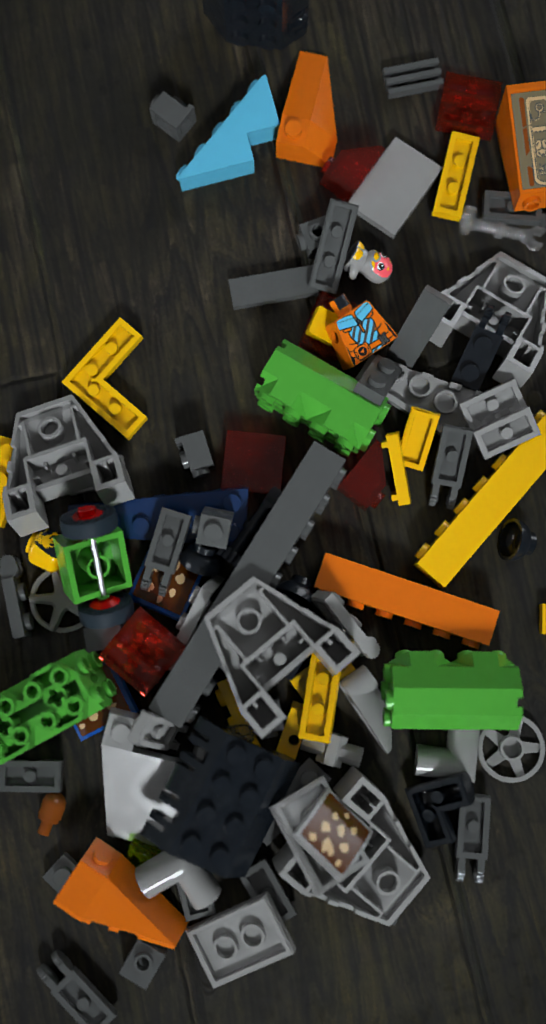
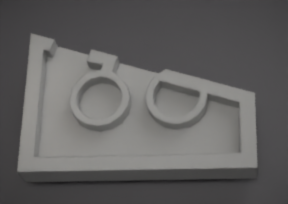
[165,574,225,670]

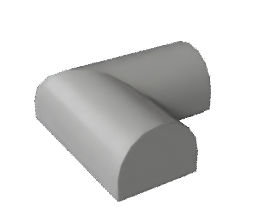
[413,729,480,783]
[135,851,221,910]

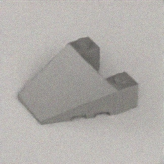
[429,251,546,389]
[2,394,135,537]
[204,576,361,739]
[101,707,210,847]
[272,766,430,927]

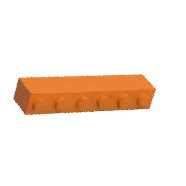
[313,552,500,650]

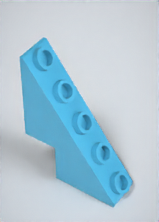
[176,74,280,191]

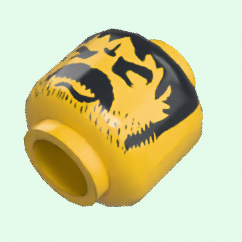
[25,528,60,573]

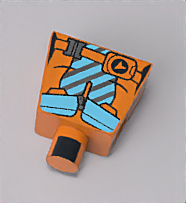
[326,293,398,371]

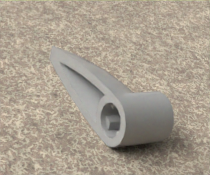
[339,665,392,754]

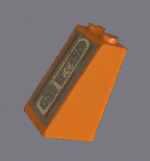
[495,80,546,212]

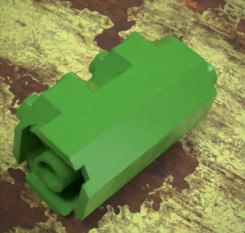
[254,339,392,457]
[0,649,117,765]
[381,650,523,730]

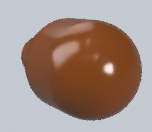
[37,793,66,837]

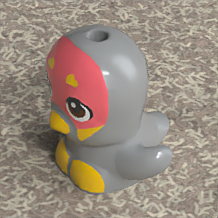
[344,241,393,284]

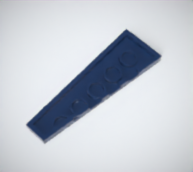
[68,487,249,546]

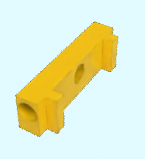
[381,431,412,506]
[276,700,303,759]

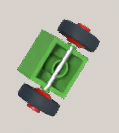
[52,504,134,629]

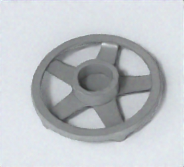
[29,570,83,633]
[478,716,545,783]

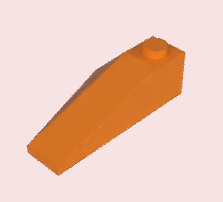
[276,51,337,169]
[53,837,189,950]

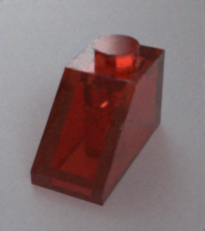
[320,145,385,202]
[337,440,386,511]

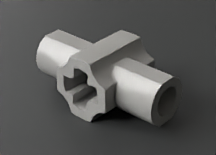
[300,732,364,768]

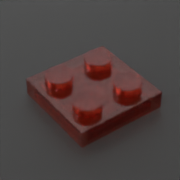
[221,430,286,495]

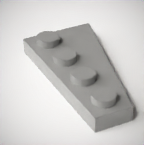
[355,354,482,436]

